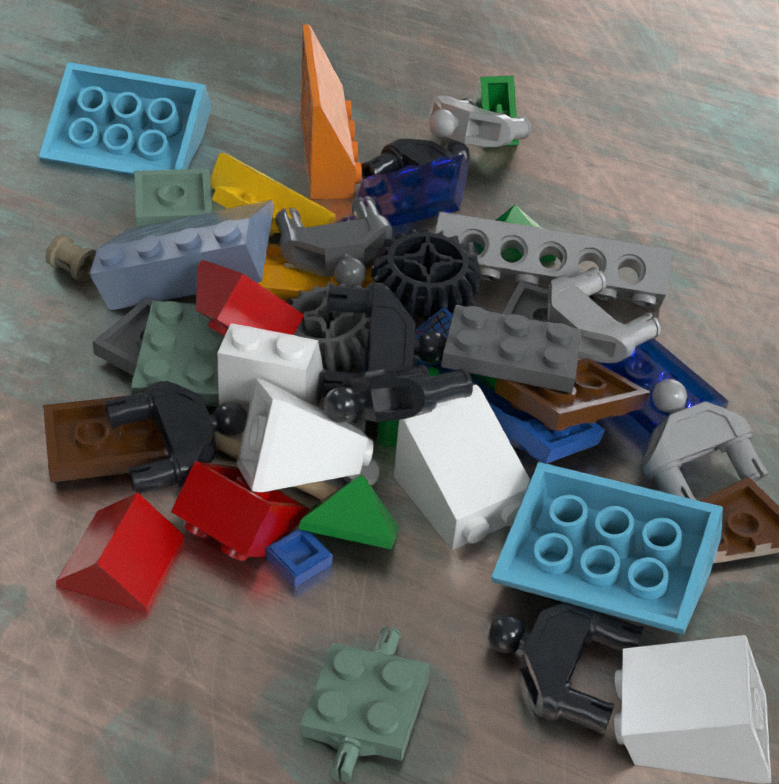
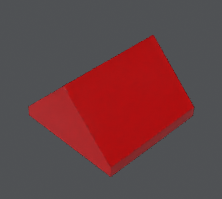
[56,492,184,613]

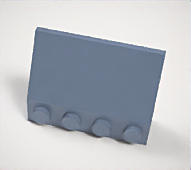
[90,200,274,311]

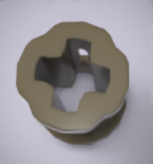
[45,234,96,283]

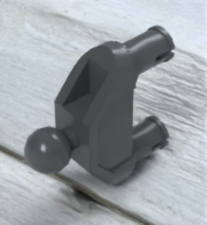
[275,196,393,287]

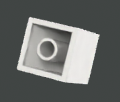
[217,323,326,433]
[394,385,531,550]
[614,635,771,784]

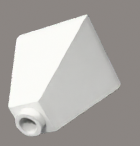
[236,378,373,492]

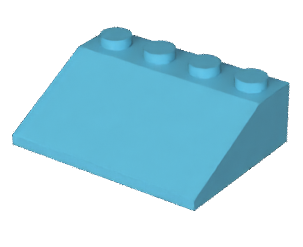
[39,62,212,176]
[491,462,723,635]

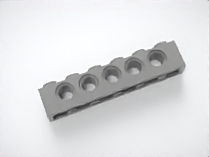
[436,211,674,307]

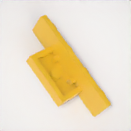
[210,153,335,236]

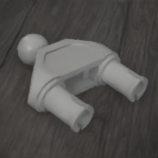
[428,95,531,147]
[546,267,661,363]
[641,379,769,500]

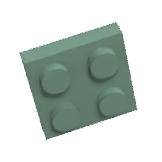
[134,169,213,227]

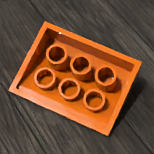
[300,25,362,199]

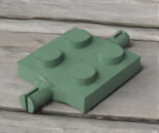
[300,626,430,783]

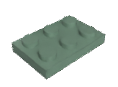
[131,300,224,407]

